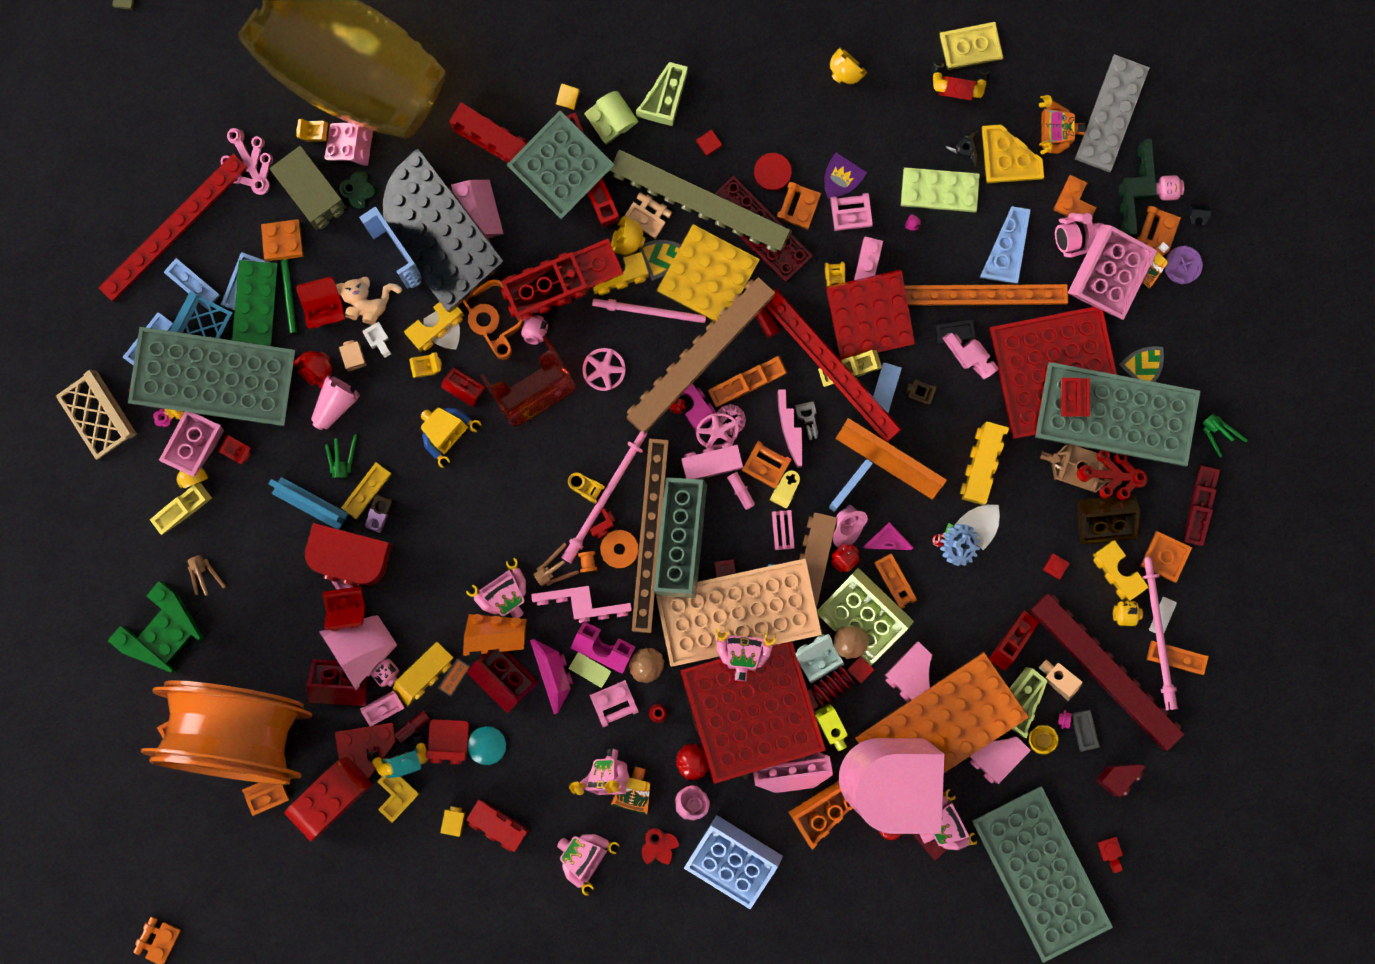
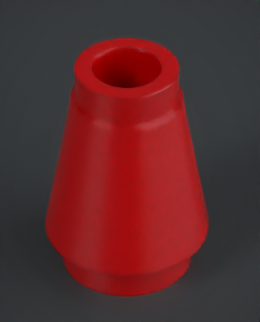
[649,704,668,723]

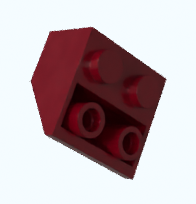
[1095,764,1145,797]

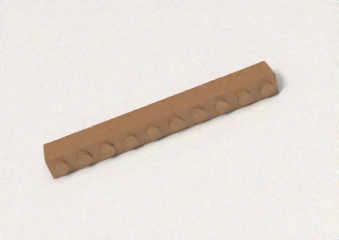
[627,277,775,434]
[632,439,668,633]

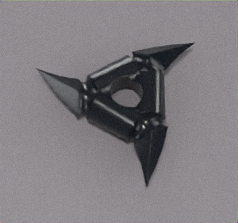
[944,130,978,166]

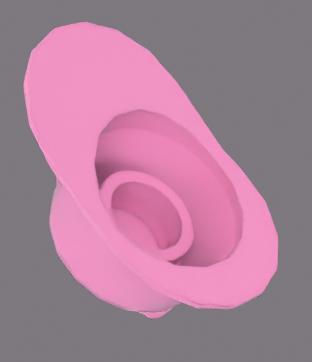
[833,505,868,547]

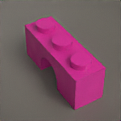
[680,384,716,431]
[571,621,636,674]

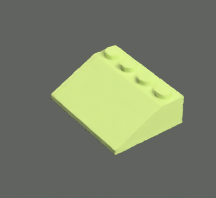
[817,568,914,666]

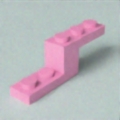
[531,586,632,623]

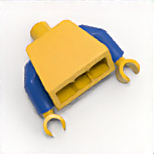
[421,408,481,468]

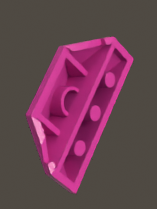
[530,639,573,714]

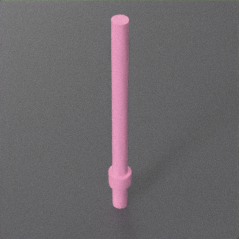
[592,298,706,323]

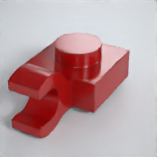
[1097,837,1123,873]

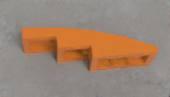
[708,356,788,407]

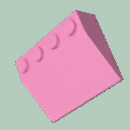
[1068,224,1157,320]

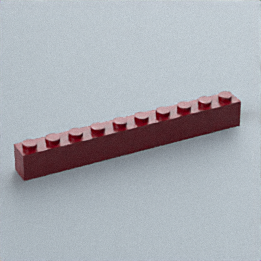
[1029,594,1184,751]

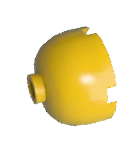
[830,47,867,84]
[611,216,645,255]

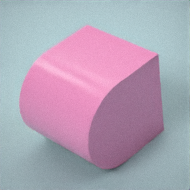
[839,738,944,834]

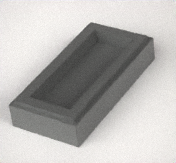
[1071,710,1100,752]

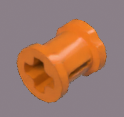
[578,551,597,573]

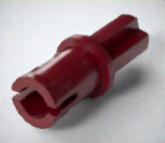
[394,710,431,743]

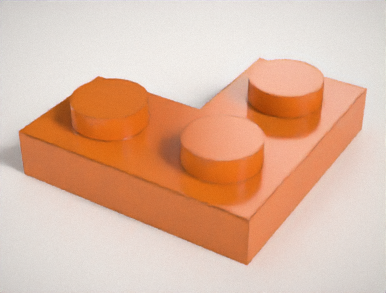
[1053,175,1097,224]

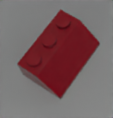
[467,649,539,714]
[306,659,370,706]

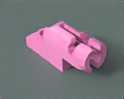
[942,333,999,379]

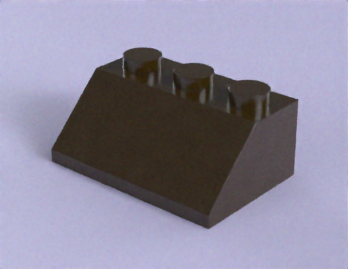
[1077,495,1140,544]

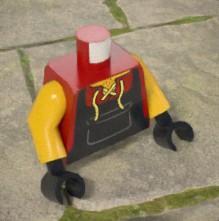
[931,62,990,101]

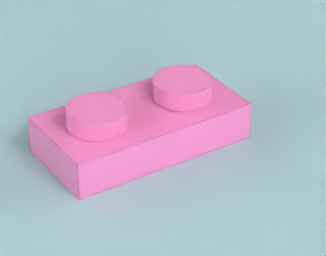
[360,690,404,727]

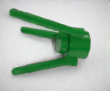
[1202,413,1248,458]
[325,434,357,478]

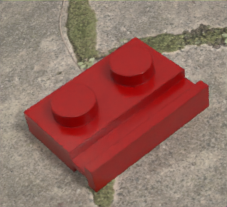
[1061,378,1090,417]

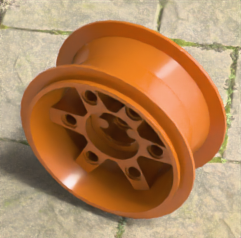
[141,681,312,785]

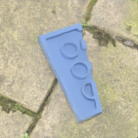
[980,206,1030,285]

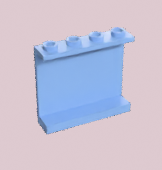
[359,207,423,289]

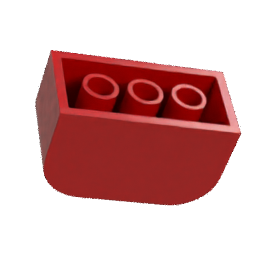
[305,523,393,587]
[284,756,373,842]

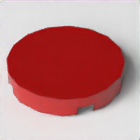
[754,153,792,191]

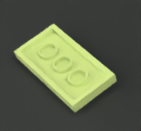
[901,168,979,212]

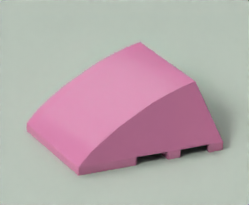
[319,615,397,690]

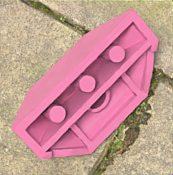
[753,752,833,793]

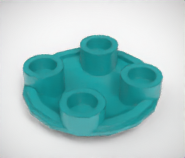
[468,726,506,765]

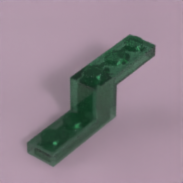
[1119,139,1157,237]

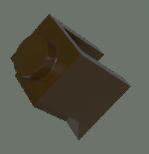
[905,379,937,407]

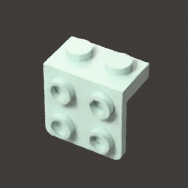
[795,634,844,683]

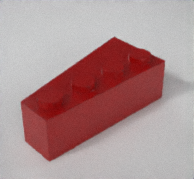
[449,102,527,163]

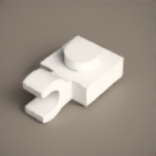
[362,322,391,358]

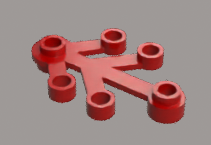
[1077,450,1147,500]

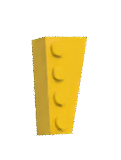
[960,422,1009,505]

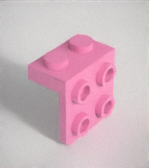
[325,122,373,166]

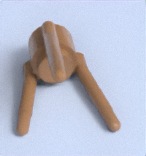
[534,543,579,587]
[187,555,226,596]

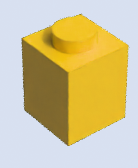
[440,806,466,837]

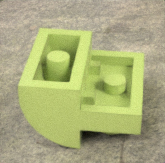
[584,91,639,144]

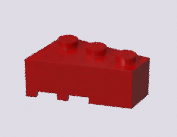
[466,799,529,852]

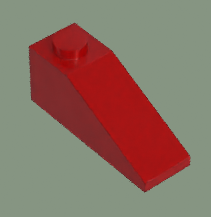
[989,610,1039,671]

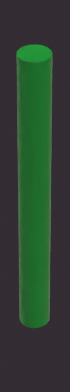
[280,259,297,334]

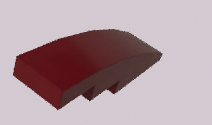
[1184,464,1220,546]

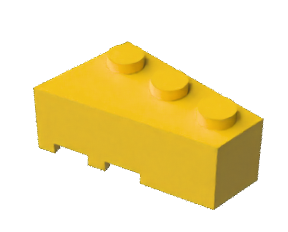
[392,642,453,706]

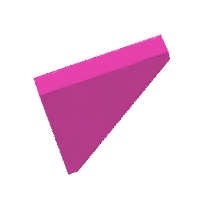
[863,522,914,550]

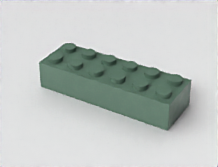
[654,478,707,598]

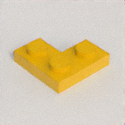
[377,776,419,823]

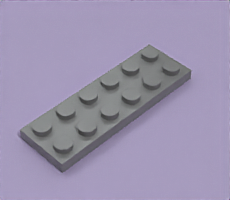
[1075,54,1150,172]

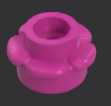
[153,409,172,427]
[1058,710,1072,729]

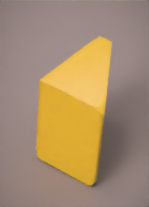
[556,84,580,110]

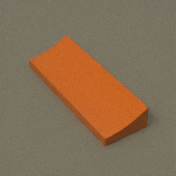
[835,418,947,500]

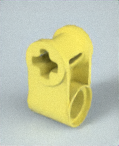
[770,471,800,509]

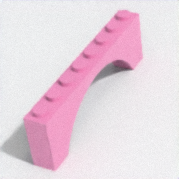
[885,642,1031,784]

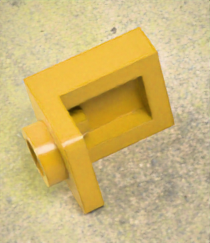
[296,119,328,142]
[409,352,442,378]

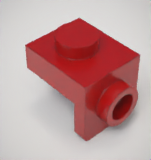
[218,435,251,464]
[590,508,615,538]

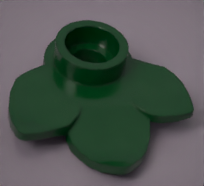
[339,171,377,209]

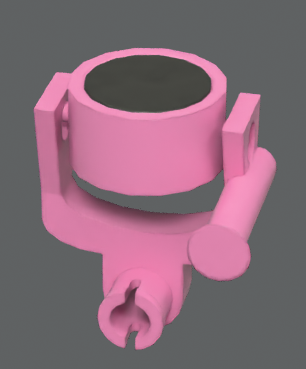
[1055,213,1105,257]

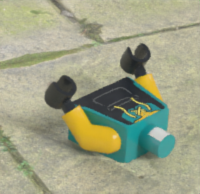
[366,731,428,778]

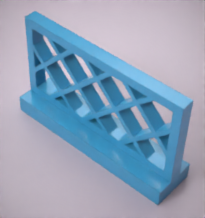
[170,291,232,339]
[268,477,349,530]

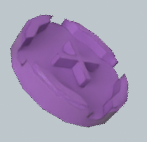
[1165,246,1203,284]

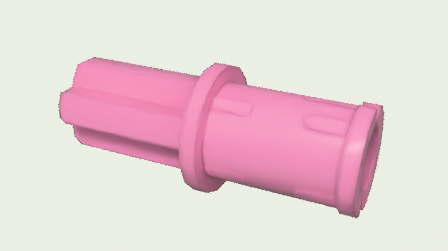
[727,472,755,509]

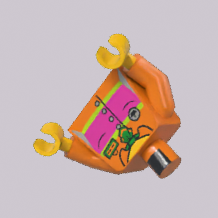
[1039,95,1086,154]

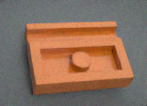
[242,783,290,816]

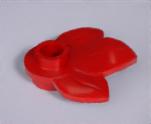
[642,828,679,864]

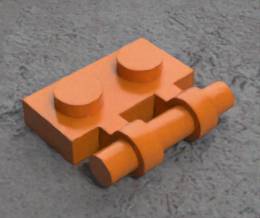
[133,916,182,964]

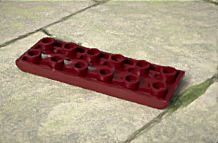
[715,175,813,282]

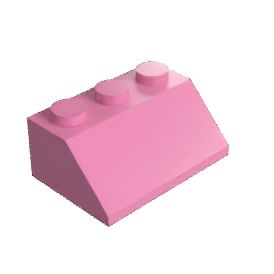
[451,180,504,238]

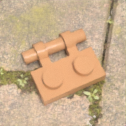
[625,192,672,239]

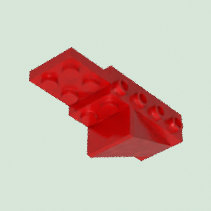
[500,239,624,321]

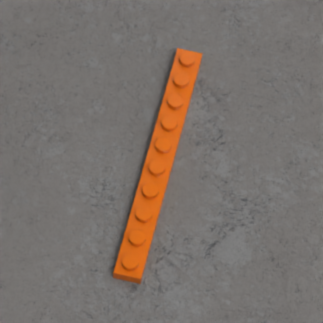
[905,284,1068,306]

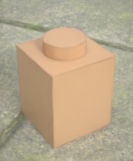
[339,340,367,372]

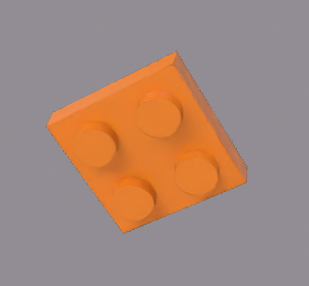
[261,219,303,262]
[1140,531,1192,583]

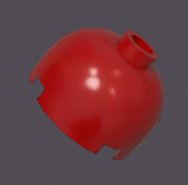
[293,351,332,388]

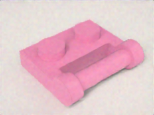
[830,193,873,231]
[590,680,639,727]

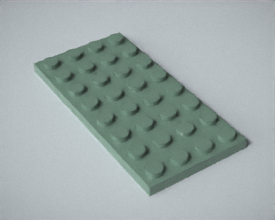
[128,327,295,426]
[1035,362,1200,467]
[972,786,1113,963]

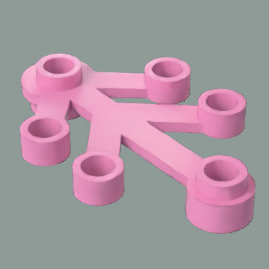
[221,128,273,195]

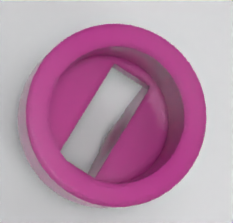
[905,214,921,231]

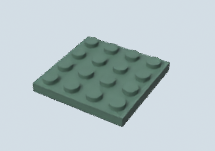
[507,110,615,219]

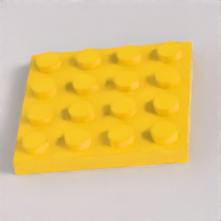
[657,224,760,322]

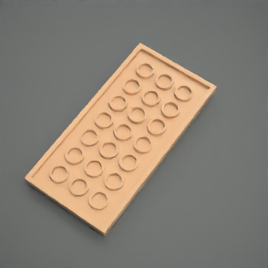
[656,559,822,667]

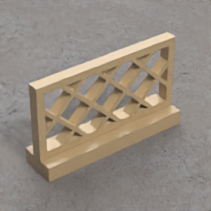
[56,370,137,459]

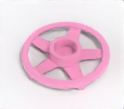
[583,348,625,391]
[696,413,739,449]

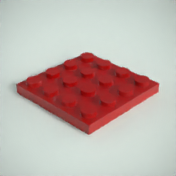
[826,270,915,360]

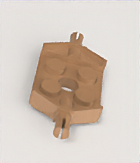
[1040,444,1121,493]

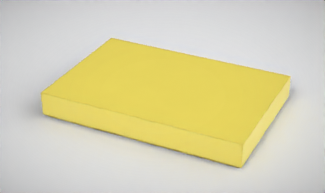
[940,22,1003,70]

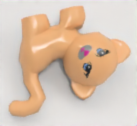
[336,277,402,325]

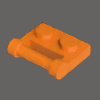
[776,182,821,230]
[1137,206,1181,254]
[742,441,792,489]

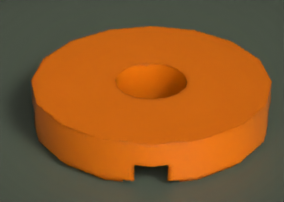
[600,530,638,568]

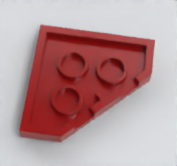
[335,723,396,779]

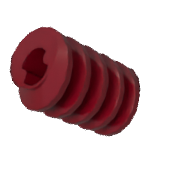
[812,666,855,707]

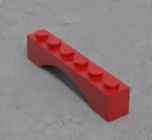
[567,113,620,228]

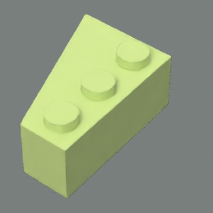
[636,62,688,126]

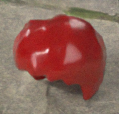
[676,744,709,781]

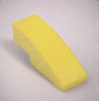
[818,350,882,387]
[150,483,212,535]

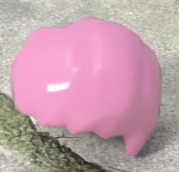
[675,785,710,820]

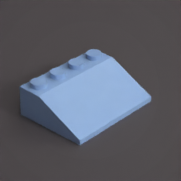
[684,815,783,909]

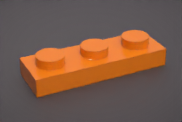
[1146,641,1209,675]

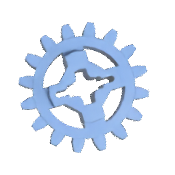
[940,524,981,566]

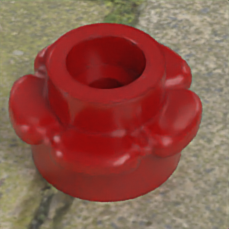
[669,399,686,414]

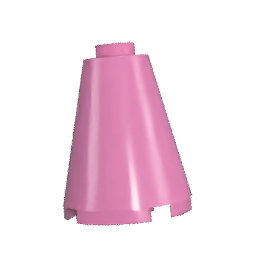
[311,376,360,430]

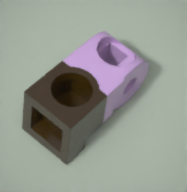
[365,494,395,533]

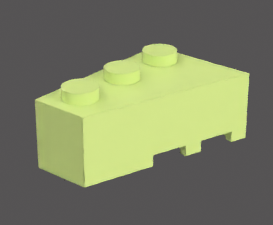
[1010,667,1047,739]

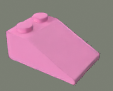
[159,412,224,477]

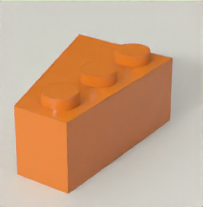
[463,614,527,656]

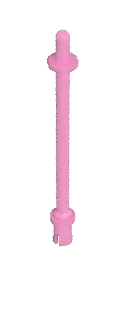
[561,432,647,564]
[1142,557,1178,710]

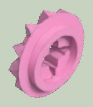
[717,404,746,435]

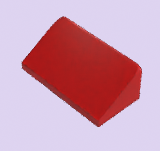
[756,306,780,338]
[441,367,485,407]

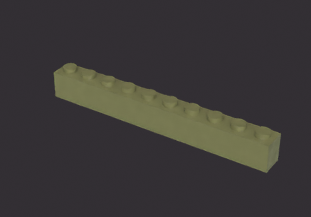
[610,150,792,253]

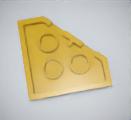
[982,125,1044,183]

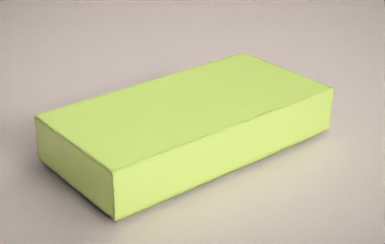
[568,652,612,688]

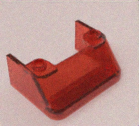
[480,336,575,426]

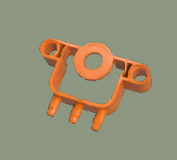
[463,274,524,360]

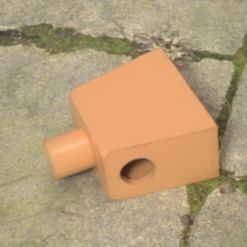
[1039,660,1083,701]

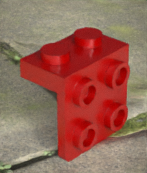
[296,277,345,329]
[322,586,366,631]
[426,719,469,764]

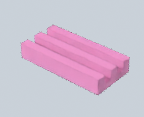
[772,510,794,550]

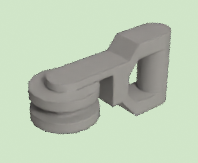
[795,401,818,440]

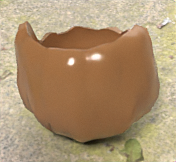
[833,626,869,659]
[629,648,665,683]

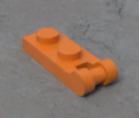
[874,554,917,609]

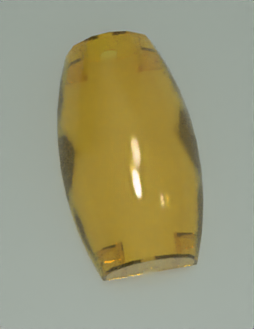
[238,0,446,139]

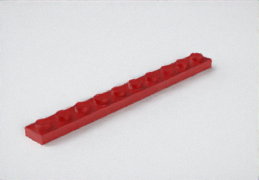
[99,153,248,302]
[766,289,902,443]

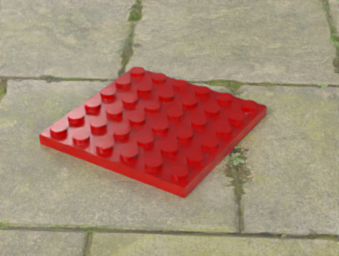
[989,307,1117,439]
[680,641,825,784]

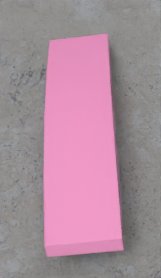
[777,390,802,468]

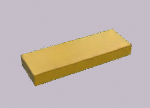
[341,462,392,519]

